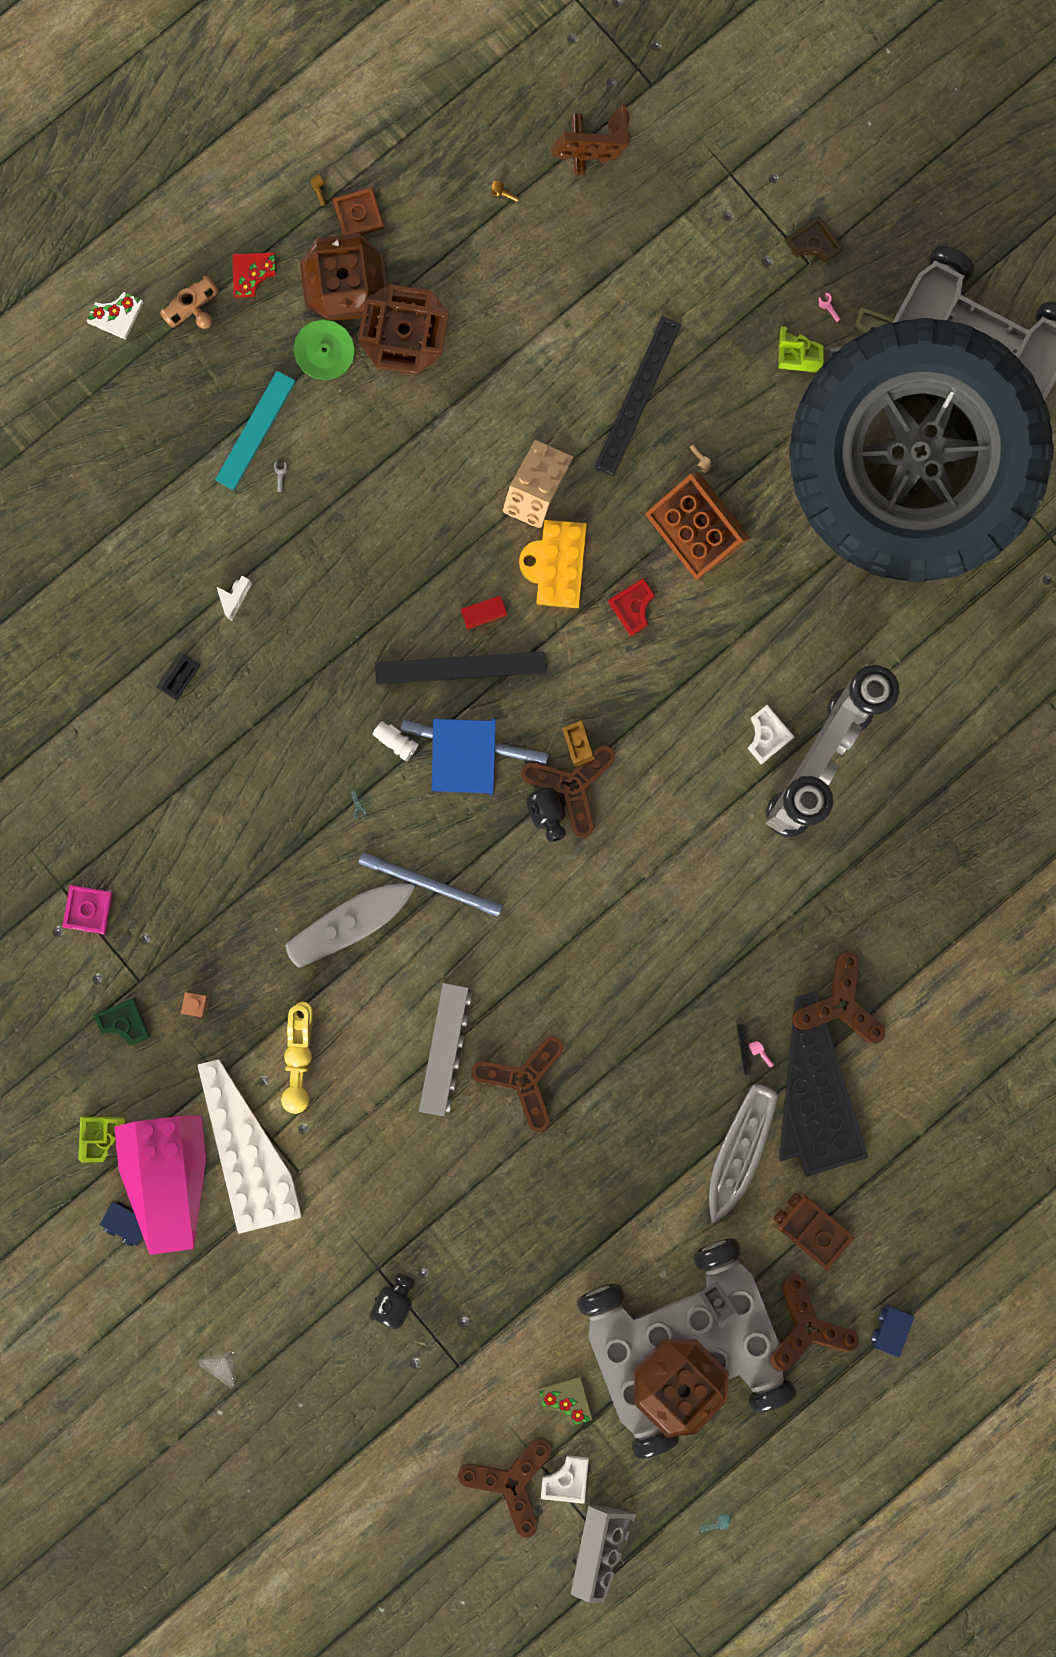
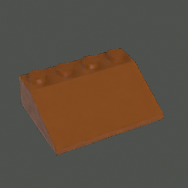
[645,472,750,580]

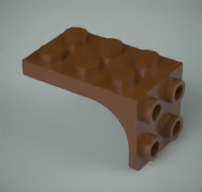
[551,104,631,162]
[773,1191,855,1271]

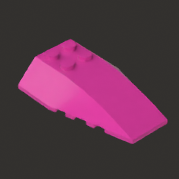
[114,1115,206,1255]

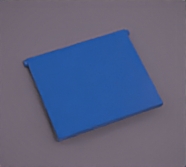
[432,719,496,796]

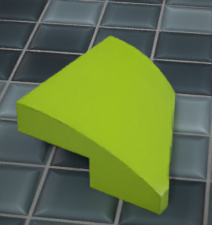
[779,326,824,373]
[78,1117,125,1163]

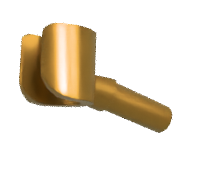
[311,175,326,207]
[491,181,519,202]

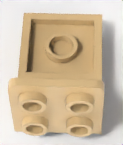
[503,440,573,528]

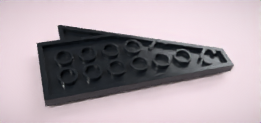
[779,991,869,1177]

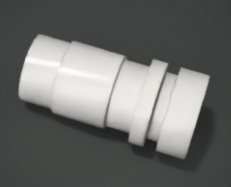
[373,721,418,761]

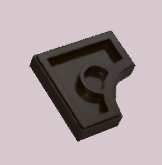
[785,216,843,263]

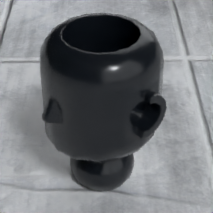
[526,788,566,842]
[371,1273,415,1329]

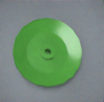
[294,320,355,380]

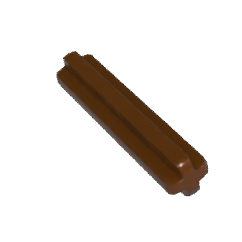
[572,113,586,176]

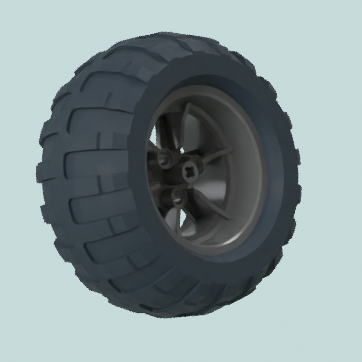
[789,318,1054,582]

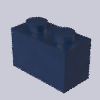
[99,1200,144,1247]
[870,1304,915,1358]

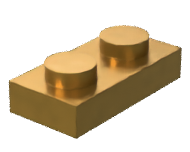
[562,720,595,767]

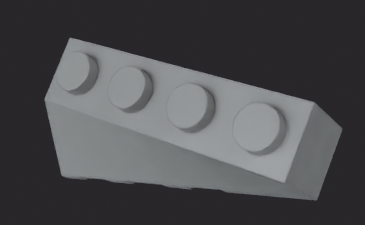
[571,1506,636,1603]

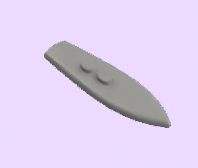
[285,884,415,968]
[709,1084,778,1223]

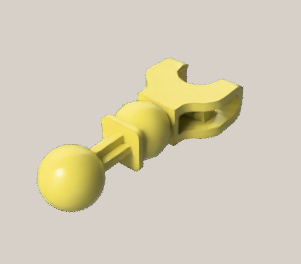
[281,1002,313,1114]

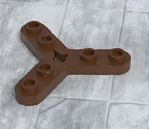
[521,746,615,838]
[792,951,885,1044]
[471,1037,564,1132]
[770,1275,859,1372]
[458,1438,551,1538]

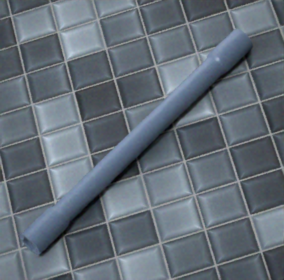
[401,720,548,766]
[358,852,503,917]

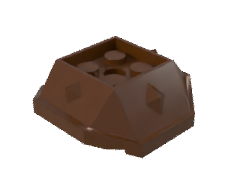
[300,233,387,322]
[358,284,449,375]
[633,1339,729,1437]

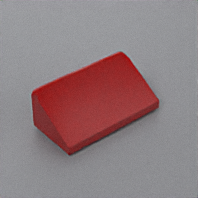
[460,596,507,630]

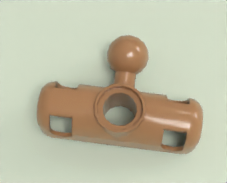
[160,276,219,329]

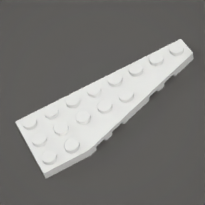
[198,1059,302,1234]

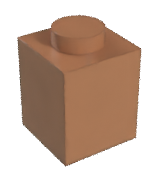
[181,992,210,1017]

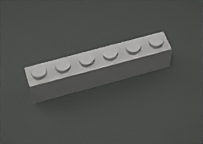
[419,983,472,1116]

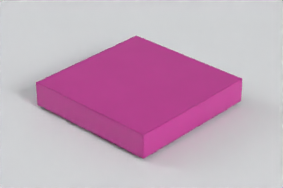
[62,885,113,934]

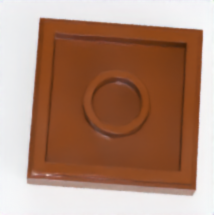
[332,187,384,235]

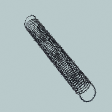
[736,1018,752,1081]

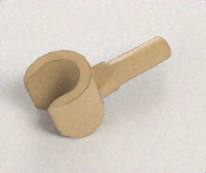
[690,445,711,473]

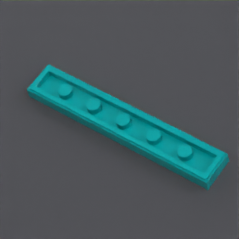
[215,371,296,491]

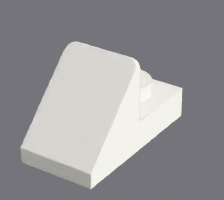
[217,576,252,621]

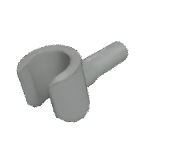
[274,461,288,492]

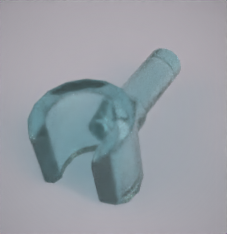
[350,790,367,820]
[700,1515,730,1533]

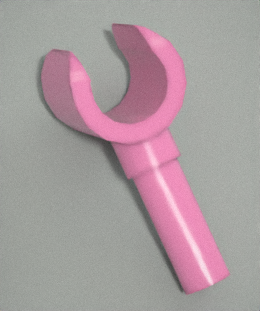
[819,293,841,322]
[749,1041,774,1067]

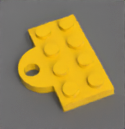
[519,520,586,608]

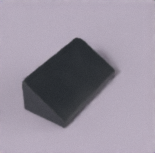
[156,652,201,701]

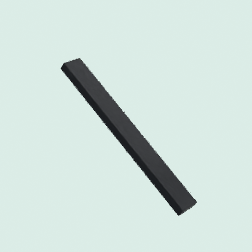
[595,316,682,477]
[375,651,546,684]

